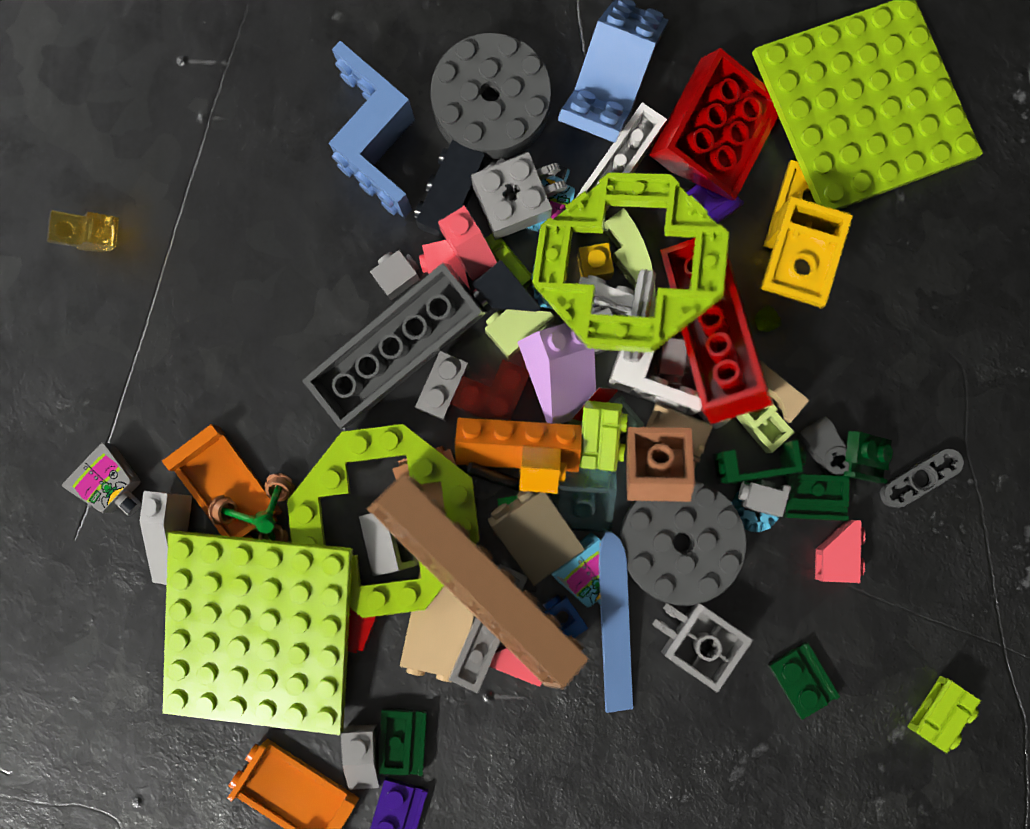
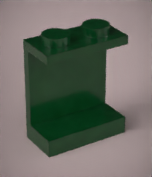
[713,441,806,484]

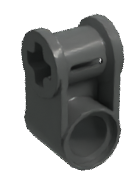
[798,416,849,476]

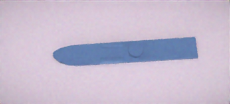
[599,531,633,713]

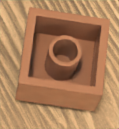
[626,427,695,502]

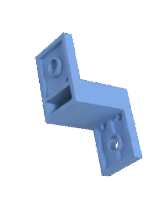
[558,0,669,143]
[329,41,415,218]

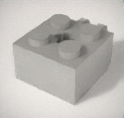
[471,152,568,240]
[652,603,753,693]

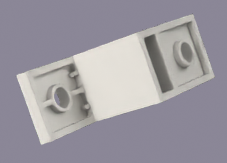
[579,275,702,416]

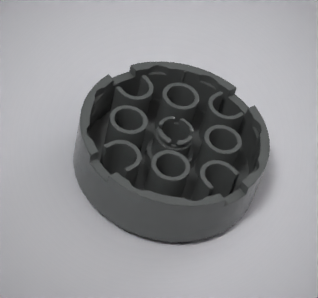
[430,33,551,161]
[619,482,746,605]

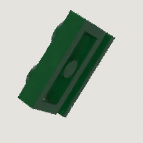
[844,431,893,484]
[785,474,850,521]
[768,642,840,720]
[378,708,427,776]

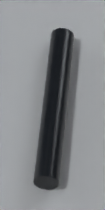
[466,462,553,499]

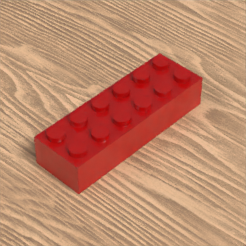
[660,238,773,424]

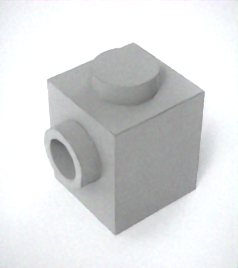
[370,250,420,301]

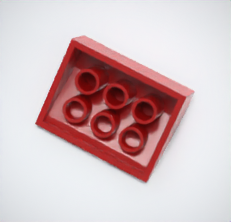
[649,48,778,201]

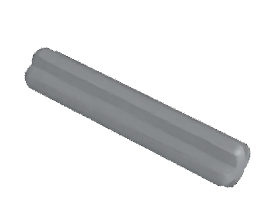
[623,270,656,362]

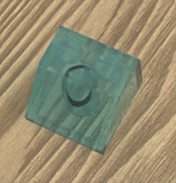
[552,464,617,532]

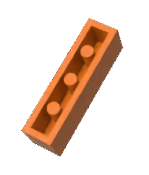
[455,418,582,472]

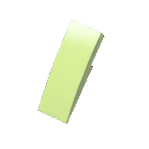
[604,208,656,298]
[736,404,795,453]

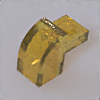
[47,210,119,252]

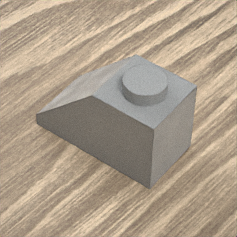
[341,724,380,790]

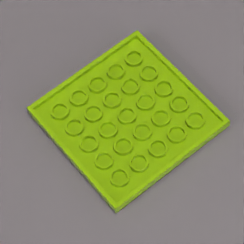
[752,0,983,210]
[162,531,353,735]

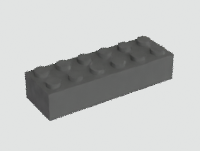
[302,263,488,428]

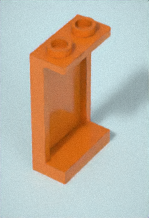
[162,424,282,538]
[227,738,359,829]

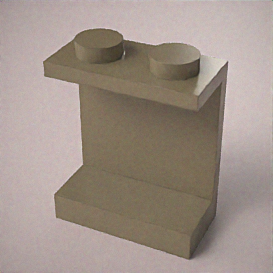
[488,491,585,586]

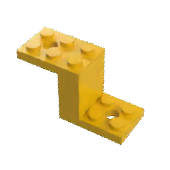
[761,160,852,308]

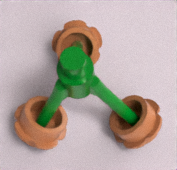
[208,473,295,542]

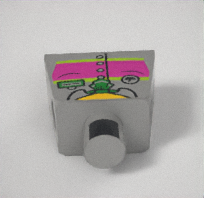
[62,443,142,516]

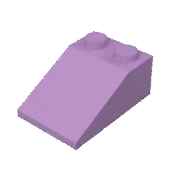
[518,323,596,424]

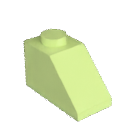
[485,310,554,359]

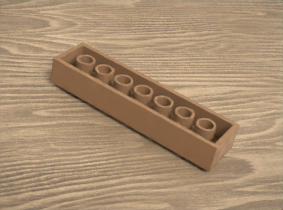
[367,474,588,688]

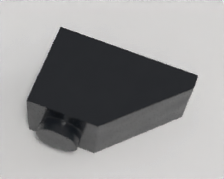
[472,259,541,312]

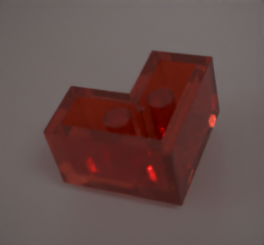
[451,360,530,421]

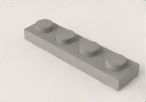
[448,564,528,693]

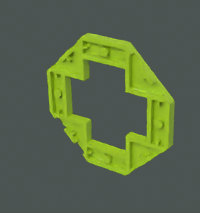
[532,172,729,353]
[287,424,480,618]

